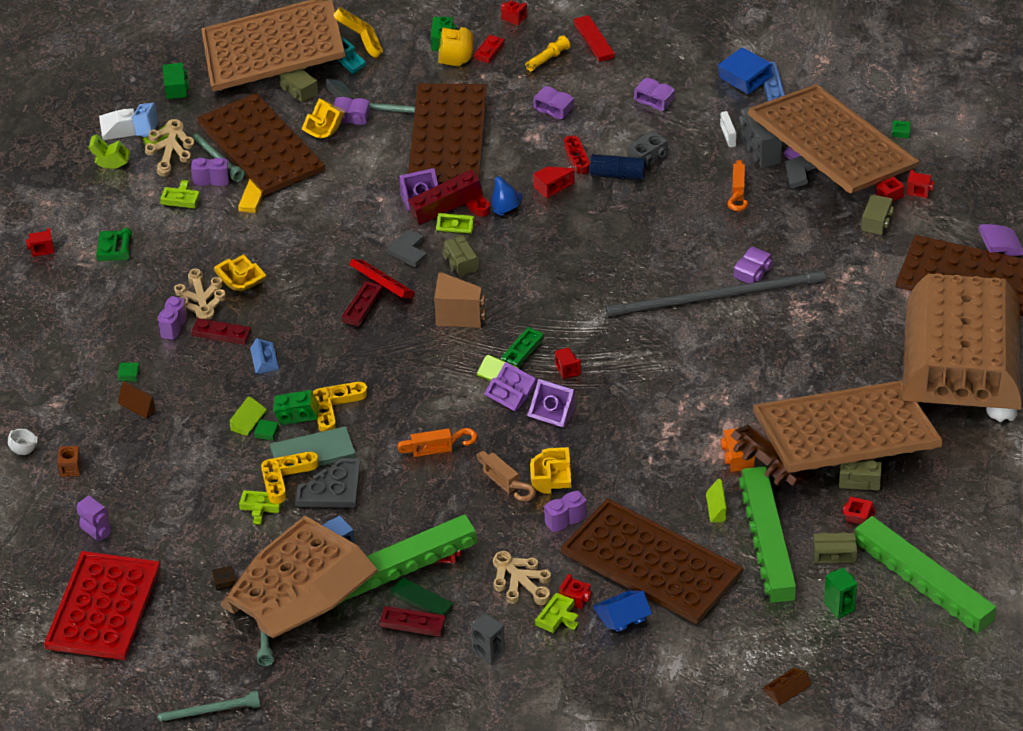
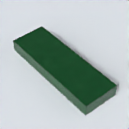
[391,578,454,617]

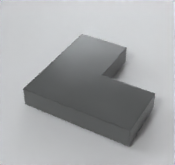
[785,156,817,189]
[386,229,427,268]

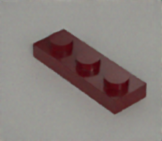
[342,281,383,327]
[191,318,252,345]
[379,606,446,637]

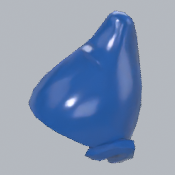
[491,176,522,216]

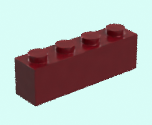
[408,169,483,225]

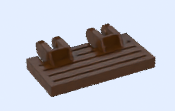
[731,425,810,486]

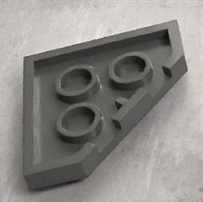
[295,458,361,507]

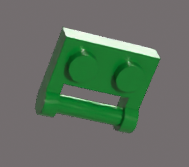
[96,228,132,261]

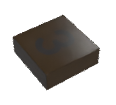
[212,566,236,589]

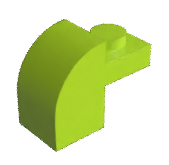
[88,134,130,169]

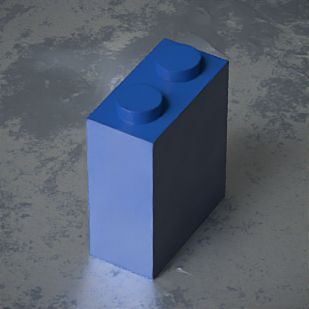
[718,47,773,94]

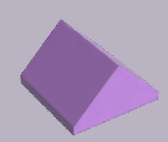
[399,168,438,211]
[528,379,575,427]

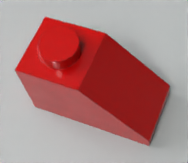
[533,166,575,198]

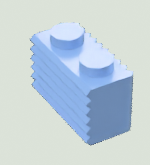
[132,103,159,137]

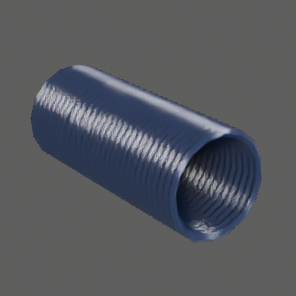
[590,154,646,180]

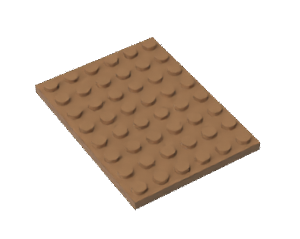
[201,0,346,92]
[747,84,919,194]
[753,380,942,473]

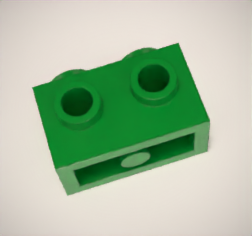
[431,16,457,51]
[162,63,189,99]
[273,390,319,425]
[824,567,858,619]

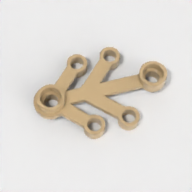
[145,119,194,177]
[174,268,226,320]
[493,551,551,606]

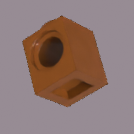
[57,446,81,477]

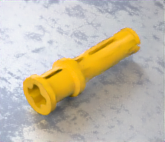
[525,35,571,72]

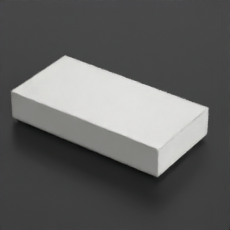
[720,111,736,147]

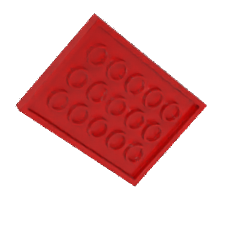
[44,551,161,660]

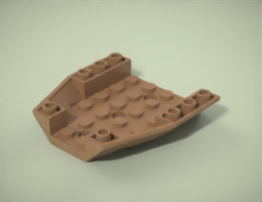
[220,516,378,638]

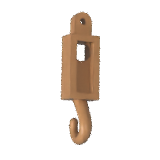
[477,451,536,502]

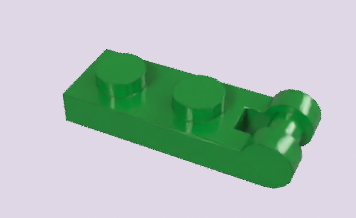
[500,327,544,369]

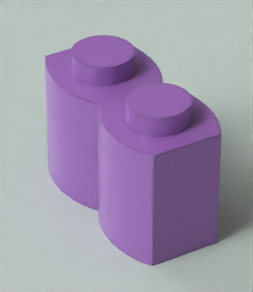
[634,78,675,111]
[533,86,574,119]
[334,97,371,125]
[191,158,230,186]
[734,246,773,283]
[158,296,187,340]
[544,491,587,532]
[77,495,111,542]

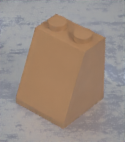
[434,273,486,328]

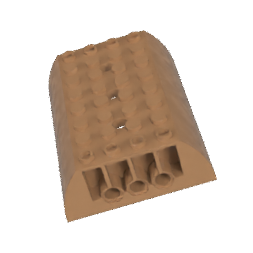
[902,274,1021,410]

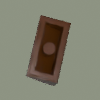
[118,381,155,418]
[762,667,811,705]

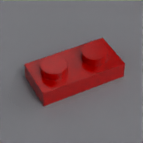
[474,35,505,63]

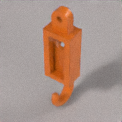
[727,160,748,212]
[397,428,478,457]

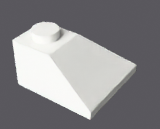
[99,108,136,140]

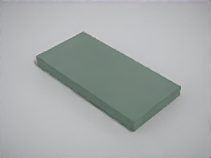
[270,426,356,467]

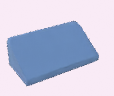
[250,338,279,373]

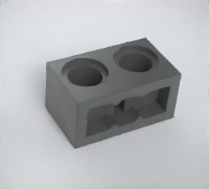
[627,131,668,167]
[471,613,505,665]

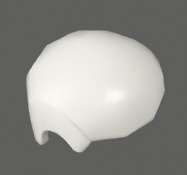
[986,407,1017,423]
[8,429,38,455]

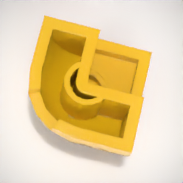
[438,27,474,66]
[302,99,345,138]
[214,254,266,291]
[530,447,571,494]

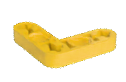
[333,7,383,58]
[313,382,367,432]
[261,452,319,504]

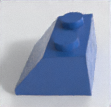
[593,590,652,632]

